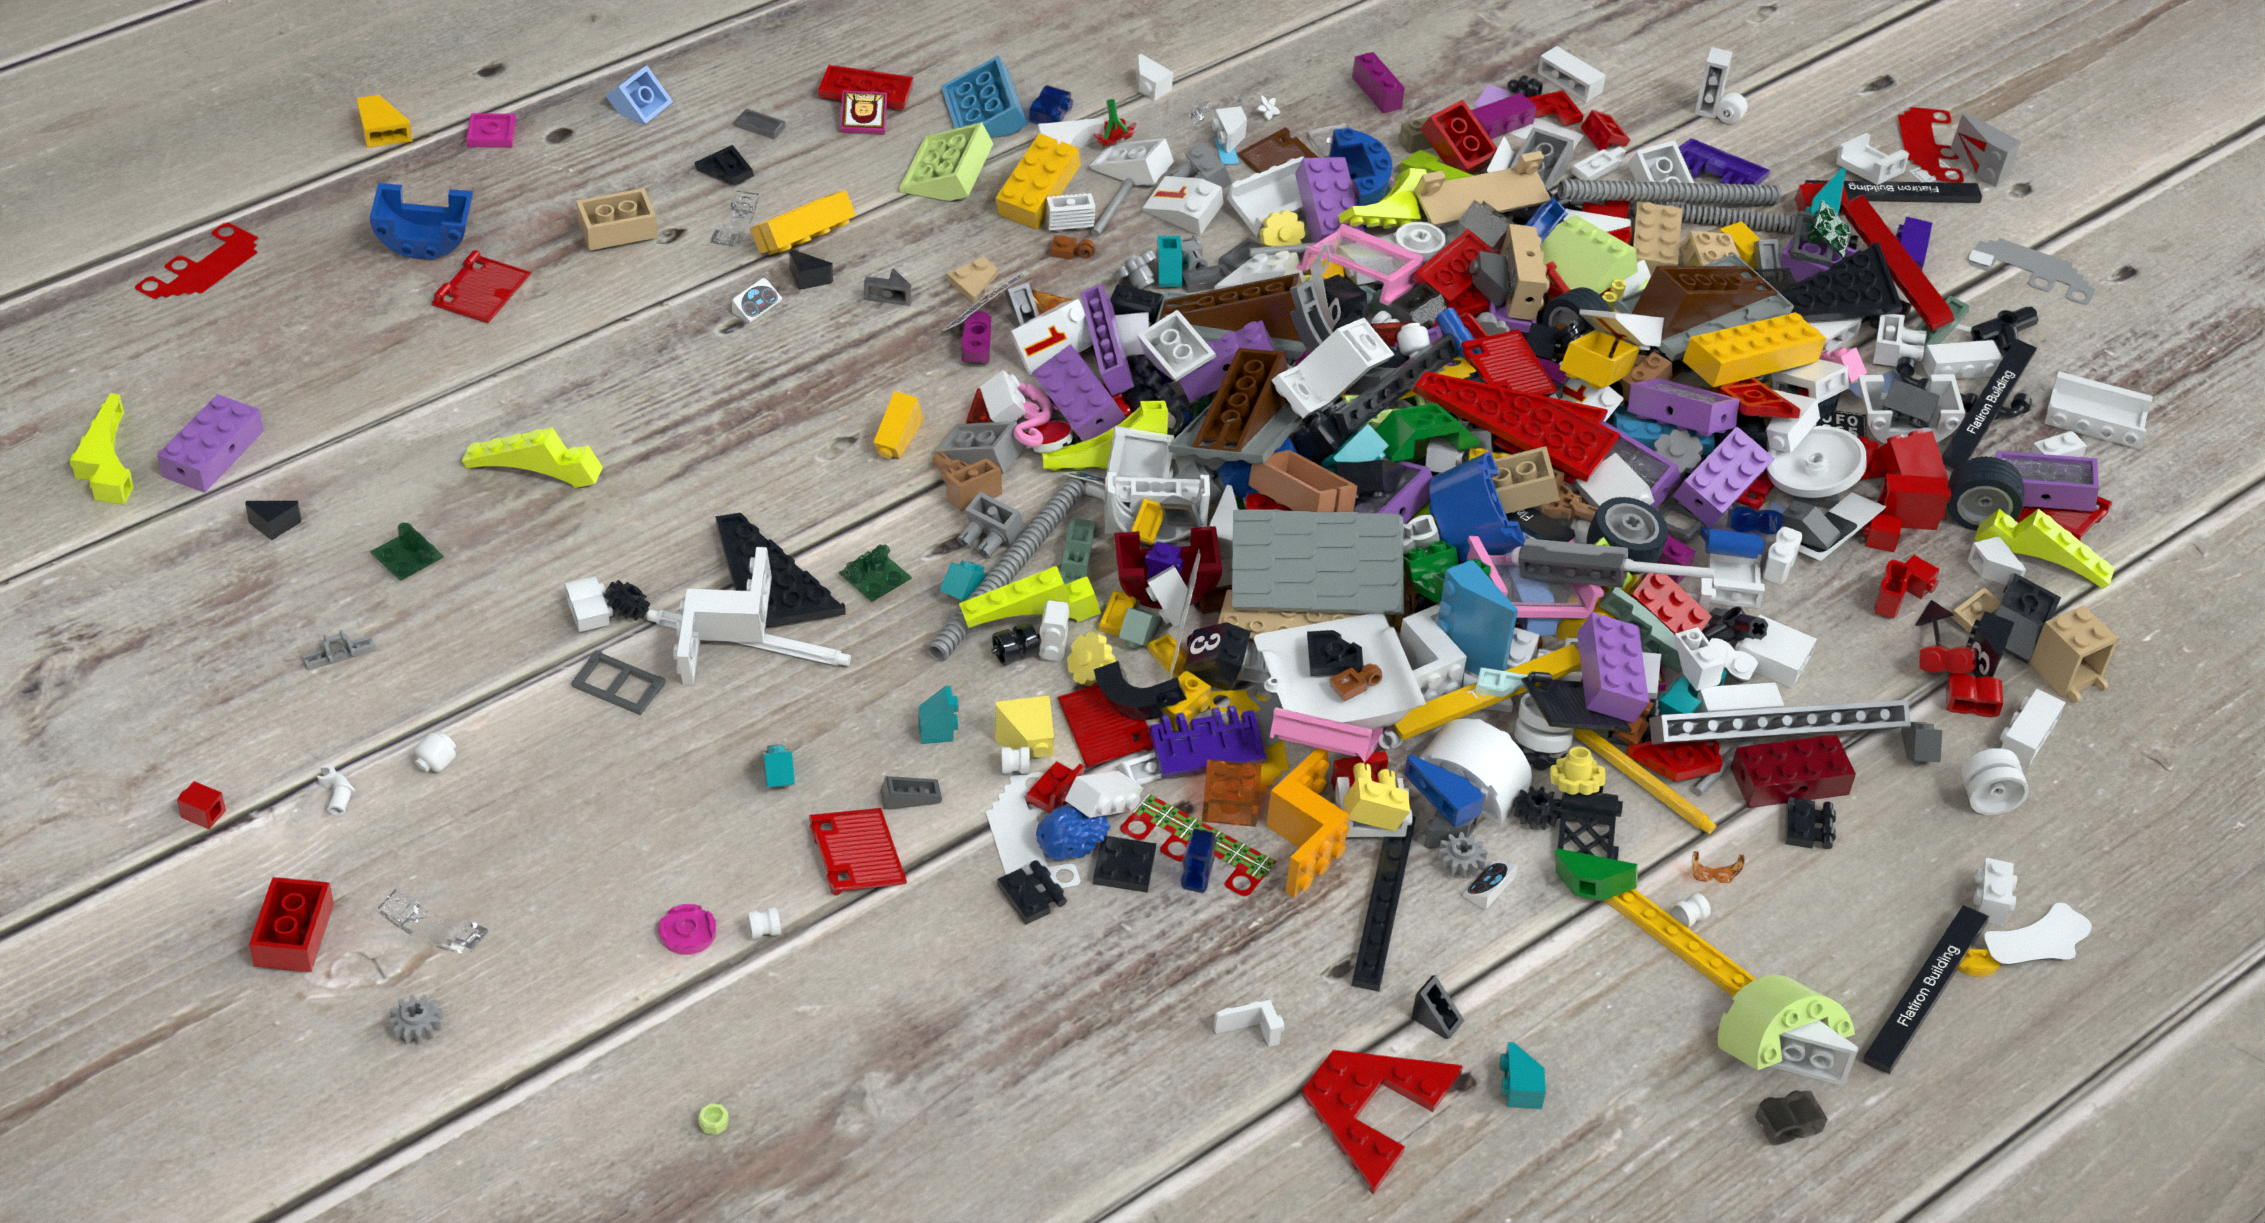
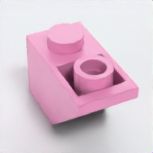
[1819,347,1867,383]

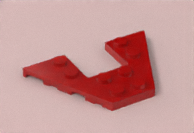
[1302,1049,1463,1194]

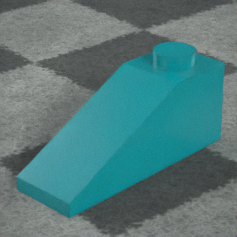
[1805,168,1846,234]

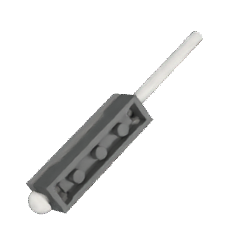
[1511,538,1716,588]

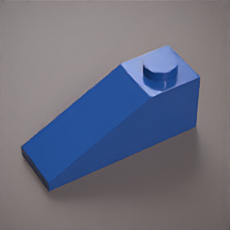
[1217,437,1297,500]
[1404,755,1484,828]

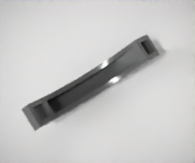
[1290,280,1395,395]

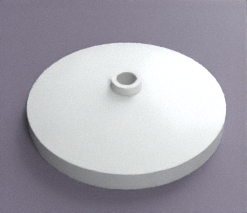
[1767,426,1867,498]

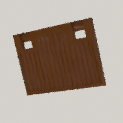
[1237,127,1319,173]

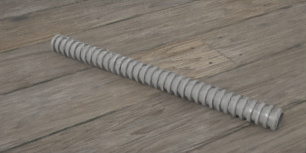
[1557,179,1781,205]
[928,477,1085,662]

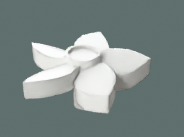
[1256,95,1280,121]

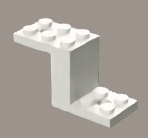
[1271,318,1395,418]
[673,547,772,685]
[1399,603,1467,702]

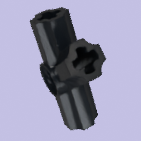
[1971,306,2039,357]
[1701,606,1769,643]

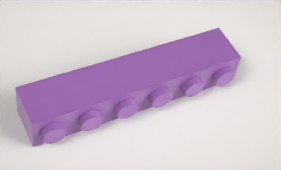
[1080,283,1134,396]

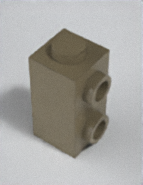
[1398,116,1433,154]

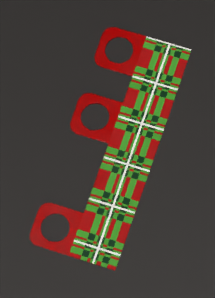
[1121,794,1277,896]

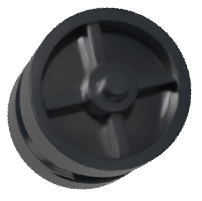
[1122,376,1160,413]
[991,622,1041,666]

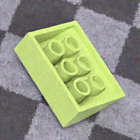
[899,122,993,201]
[1540,215,1638,294]

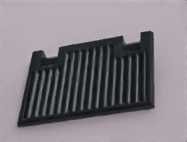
[1521,671,1632,732]

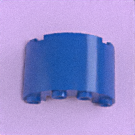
[1329,128,1393,229]
[369,183,473,259]
[1429,451,1525,564]

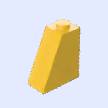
[356,95,412,148]
[873,391,924,459]

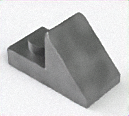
[864,268,911,306]
[1005,282,1040,328]

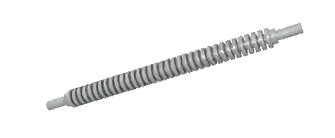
[1570,199,1811,233]

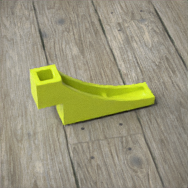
[1338,168,1427,228]
[70,393,134,505]
[1041,401,1168,471]
[462,427,603,488]
[1974,509,2114,589]
[959,566,1101,628]

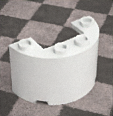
[1858,374,1965,444]
[1419,719,1532,825]

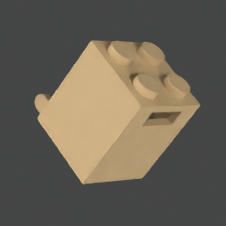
[2029,605,2119,703]

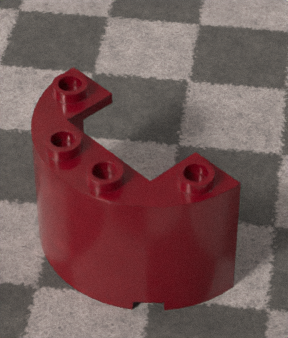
[1114,526,1222,609]

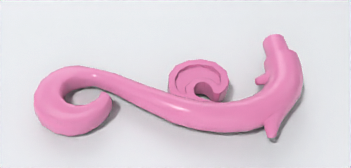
[1013,382,1058,447]

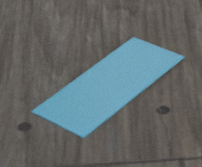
[1215,138,1239,164]

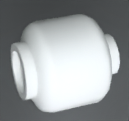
[1716,92,1748,124]
[1397,323,1430,358]
[414,732,456,773]

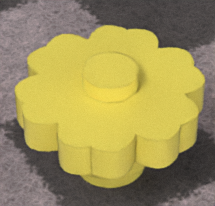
[1259,210,1305,247]
[1067,631,1116,686]
[1550,747,1606,795]

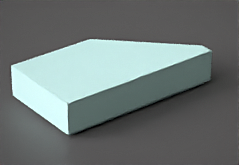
[1476,668,1528,697]

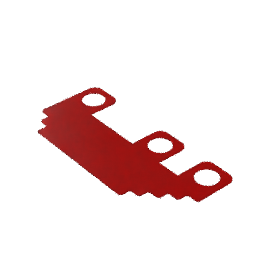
[1898,107,1964,183]
[135,222,258,299]

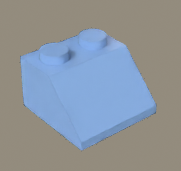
[605,65,673,125]

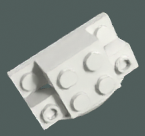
[1104,472,1210,544]

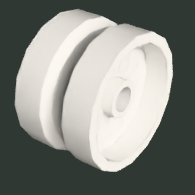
[1395,222,1446,267]
[1514,693,1574,753]
[1960,748,2029,815]

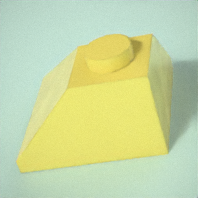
[994,696,1054,758]

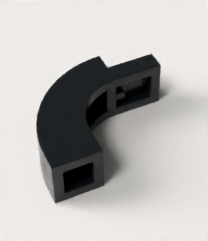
[1093,661,1187,720]

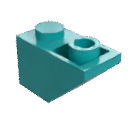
[1156,236,1182,288]
[939,560,988,601]
[918,685,959,744]
[761,744,795,787]
[1500,1042,1546,1109]

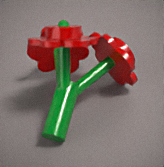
[1093,99,1137,146]

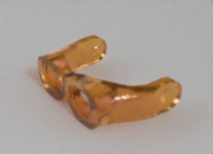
[1692,851,1745,883]

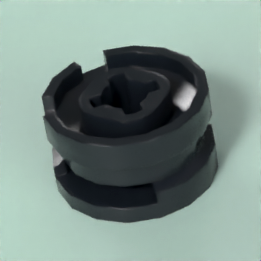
[1553,317,1591,351]

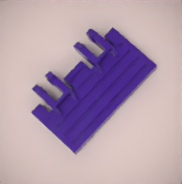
[1678,138,1770,185]
[1149,705,1267,778]

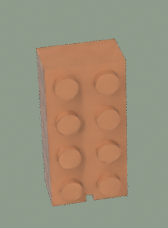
[1249,450,1357,512]

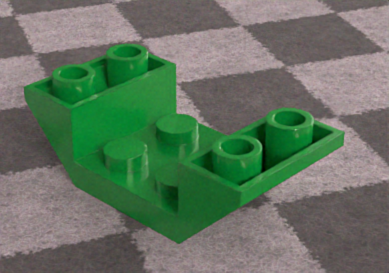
[1375,403,1480,463]
[1403,540,1491,604]

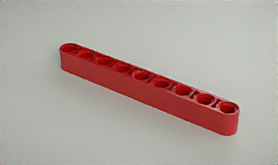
[1841,195,1955,331]

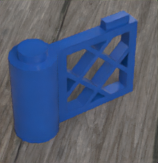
[1700,527,1765,559]

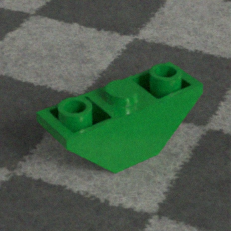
[1555,848,1638,901]

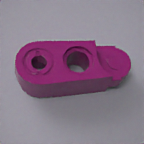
[961,311,992,364]

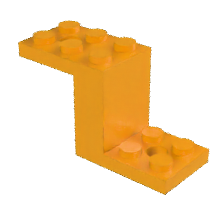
[1266,748,1349,898]

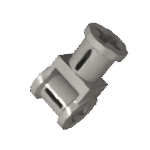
[1181,234,1208,270]

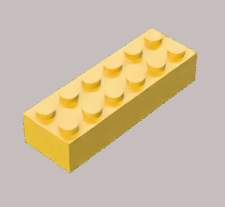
[1683,313,1827,387]

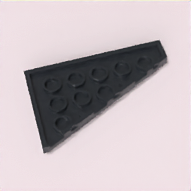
[1779,242,1903,322]
[715,512,846,628]

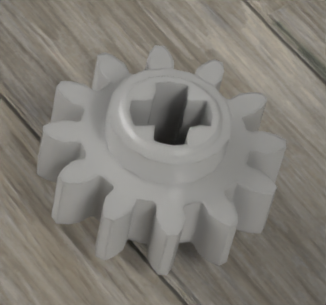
[1437,832,1488,878]
[389,994,443,1044]

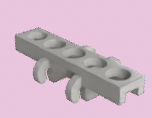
[303,630,376,671]

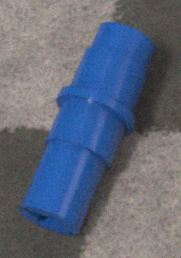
[1435,308,1482,379]

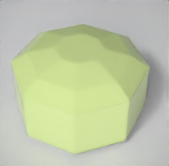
[698,1103,729,1135]

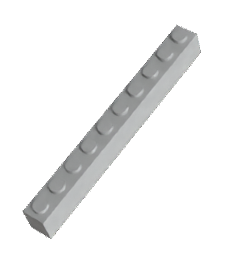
[1649,700,1911,745]

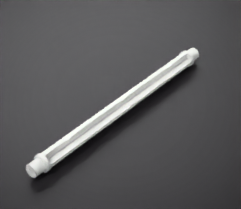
[647,609,851,666]

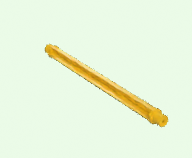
[1574,728,1716,834]

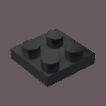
[1093,836,1157,893]

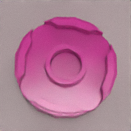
[659,904,716,955]

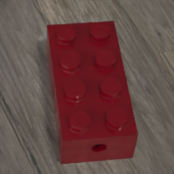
[1730,734,1856,808]

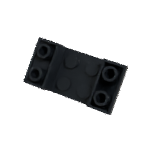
[1994,573,2061,664]

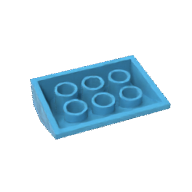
[942,55,1028,138]
[1611,406,1715,456]
[1437,560,1518,676]

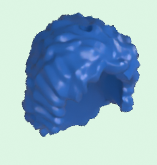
[1036,805,1110,861]

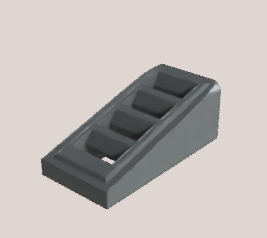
[1160,495,1203,528]
[881,776,942,809]

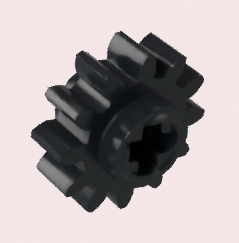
[604,580,650,621]
[1513,786,1562,830]

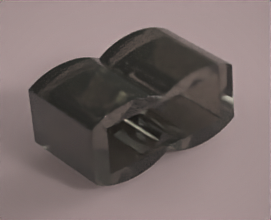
[1755,1090,1828,1145]

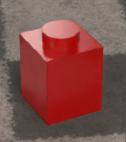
[1862,514,1902,553]
[1906,555,1940,599]
[177,781,226,830]

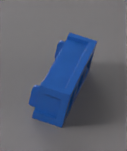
[1525,197,1568,248]

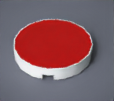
[1025,421,1073,453]

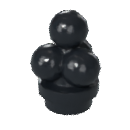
[1507,75,1543,98]

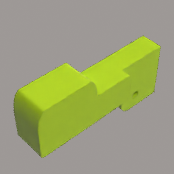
[1400,150,1474,182]

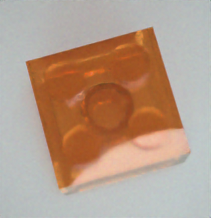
[1202,759,1261,827]

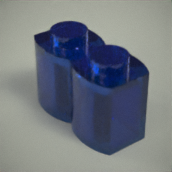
[1029,85,1073,124]
[1726,507,1783,535]
[1181,828,1217,893]

